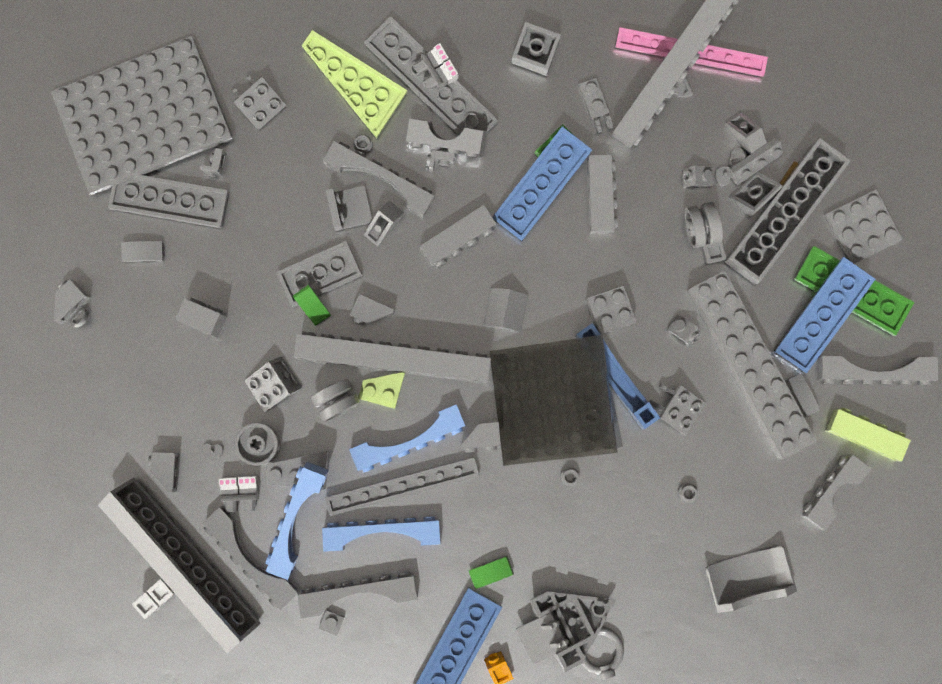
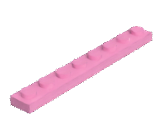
[615,27,768,77]

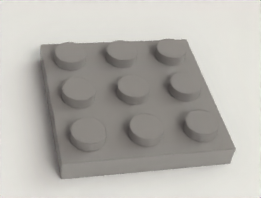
[824,189,903,264]

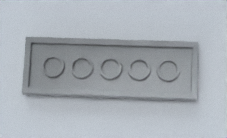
[108,175,229,228]

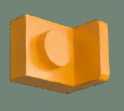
[484,651,514,684]

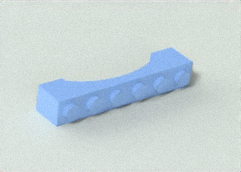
[349,405,465,473]
[265,462,329,580]
[322,516,441,552]

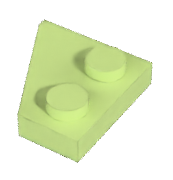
[358,372,405,409]

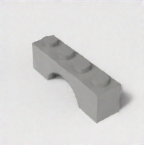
[406,118,487,157]
[802,454,871,531]

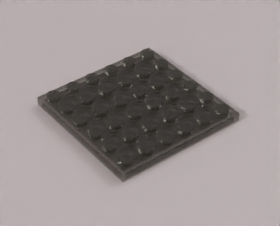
[489,335,618,466]

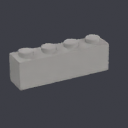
[587,155,618,234]
[420,205,496,268]

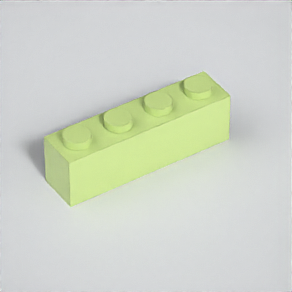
[825,407,911,461]

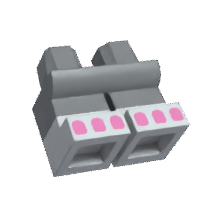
[413,43,458,90]
[219,476,259,512]
[132,579,175,619]

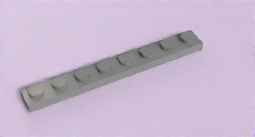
[325,457,479,516]

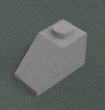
[725,112,767,154]
[363,201,404,247]
[54,279,90,324]
[350,294,395,326]
[148,452,179,492]

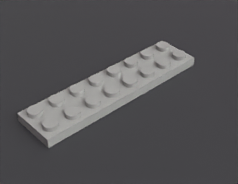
[364,16,498,136]

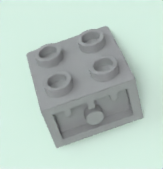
[326,186,372,231]
[245,356,302,412]

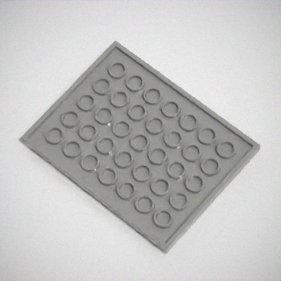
[50,36,232,195]

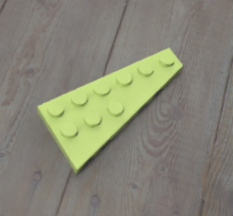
[302,30,407,139]

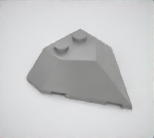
[530,591,616,672]

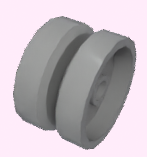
[684,202,723,249]
[310,379,360,422]
[235,423,281,466]

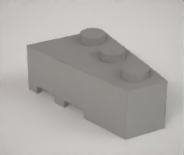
[265,451,330,490]

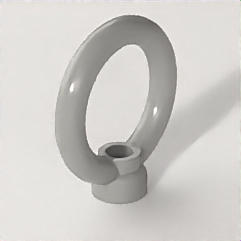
[582,627,624,680]

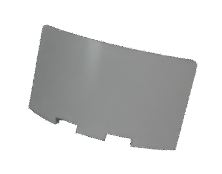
[705,546,797,613]

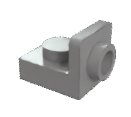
[200,148,227,177]
[426,150,455,172]

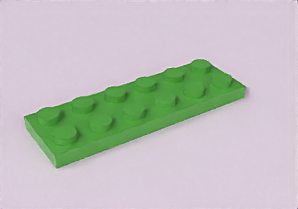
[794,246,914,336]

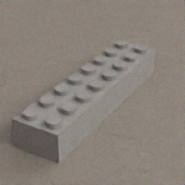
[725,138,851,285]

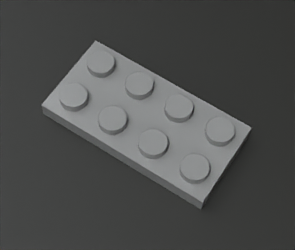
[276,241,362,307]

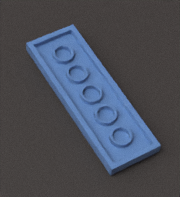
[492,127,592,241]
[774,257,876,373]
[416,588,502,684]

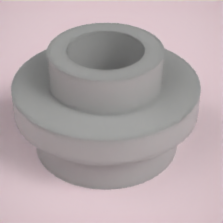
[353,134,372,154]
[561,467,580,487]
[679,483,698,503]

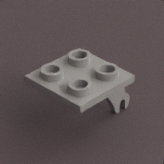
[231,75,286,130]
[649,384,706,436]
[516,612,569,665]

